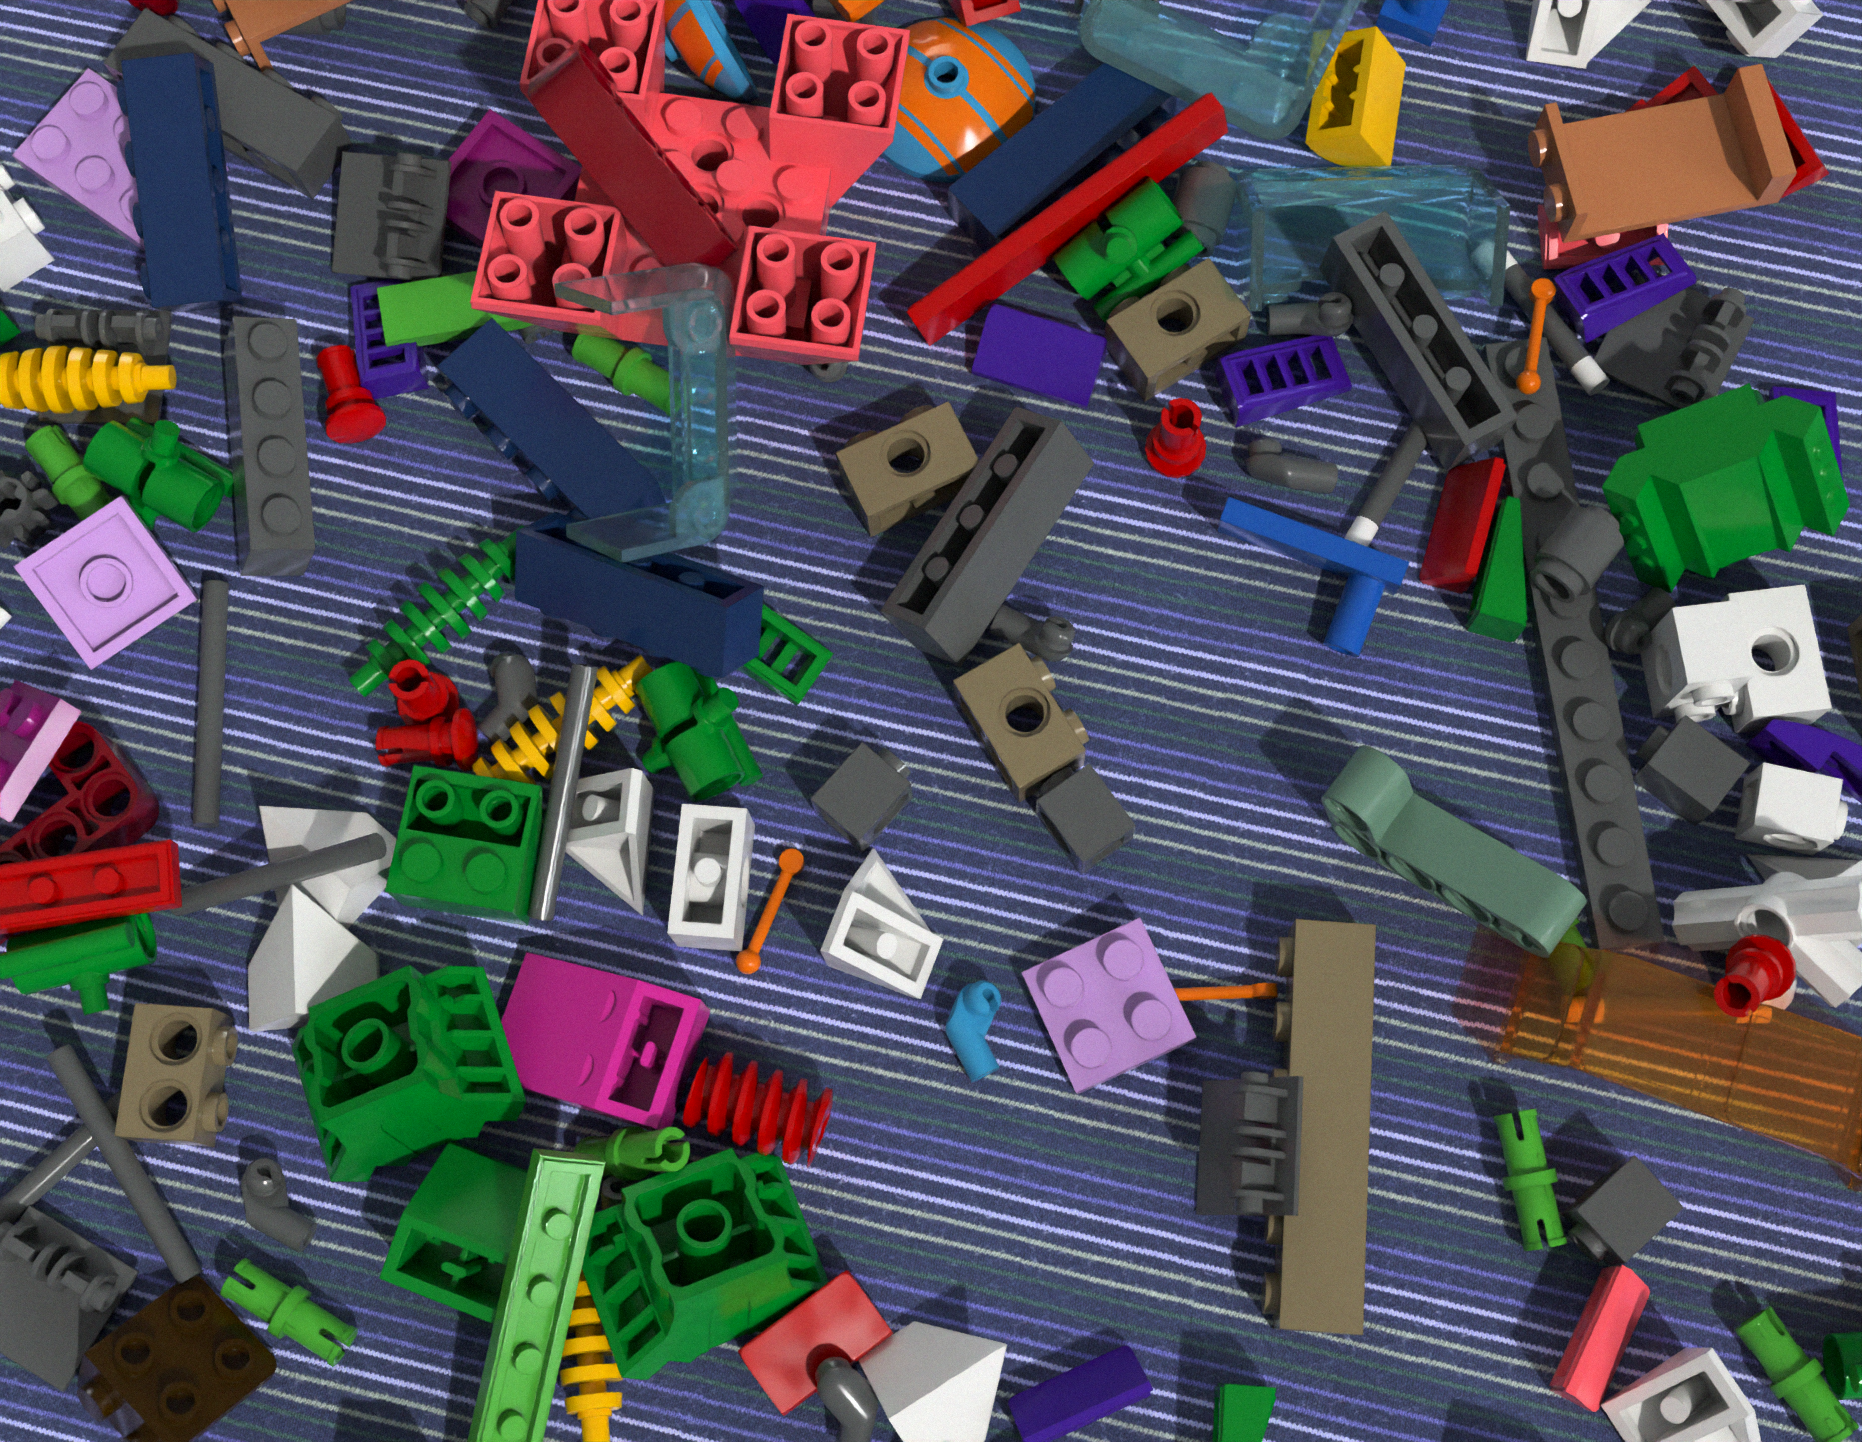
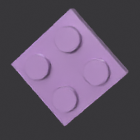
[13,495,199,670]
[1021,918,1197,1094]

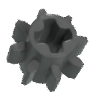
[0,471,59,549]

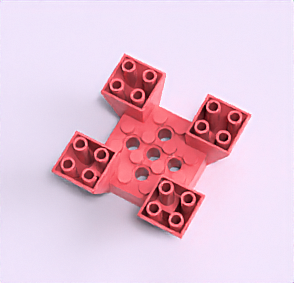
[470,0,910,365]

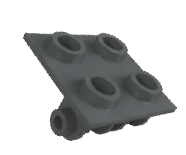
[332,152,452,281]
[1594,272,1755,410]
[35,309,173,425]
[1196,1072,1304,1216]
[0,1205,140,1392]

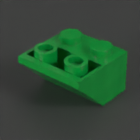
[385,765,542,926]
[379,1142,528,1324]

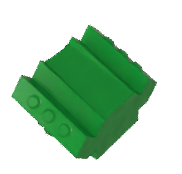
[1602,383,1850,594]
[292,965,526,1182]
[582,1147,829,1380]

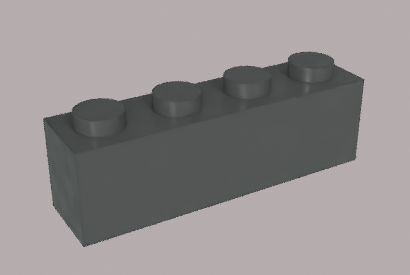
[104,8,353,200]
[1319,210,1519,471]
[224,316,315,576]
[880,407,1094,667]

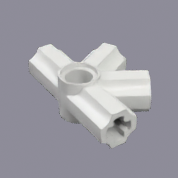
[1672,872,1862,1012]

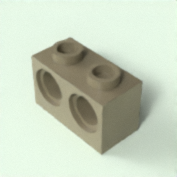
[114,1003,238,1147]

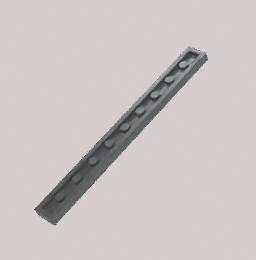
[1481,337,1665,953]

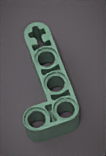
[1321,745,1587,958]

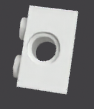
[1721,584,1832,733]
[1640,600,1754,722]
[667,804,755,951]

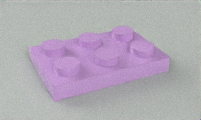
[12,68,229,252]

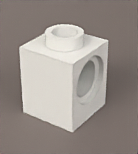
[1735,763,1848,856]

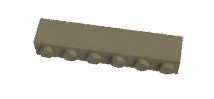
[1261,919,1376,1336]

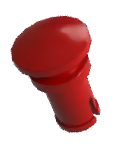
[316,345,386,444]
[1145,398,1207,478]
[388,659,461,725]
[376,708,479,771]
[1714,934,1796,1018]

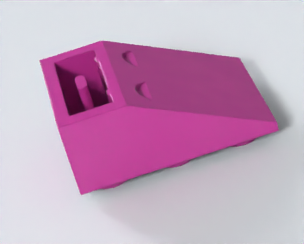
[501,952,711,1131]

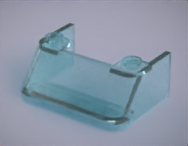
[1077,0,1361,140]
[1236,165,1510,311]
[554,263,738,563]

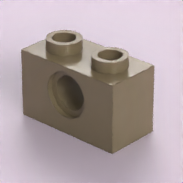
[1105,258,1251,402]
[836,401,979,537]
[953,643,1089,803]

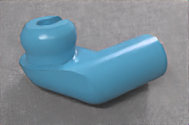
[945,980,1001,1083]

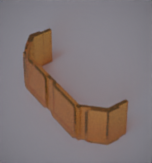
[1493,942,1862,1192]

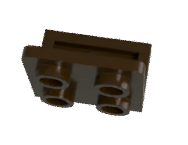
[77,1276,277,1442]

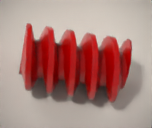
[683,1051,833,1168]

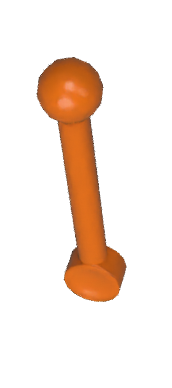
[1516,278,1556,395]
[735,848,805,974]
[1174,983,1278,1001]

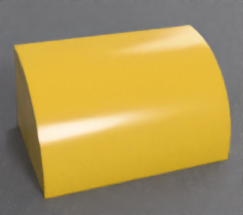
[1305,26,1406,170]

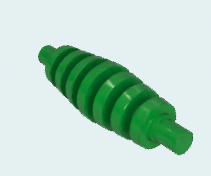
[348,524,525,698]

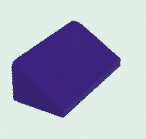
[971,303,1107,410]
[1008,1346,1153,1442]

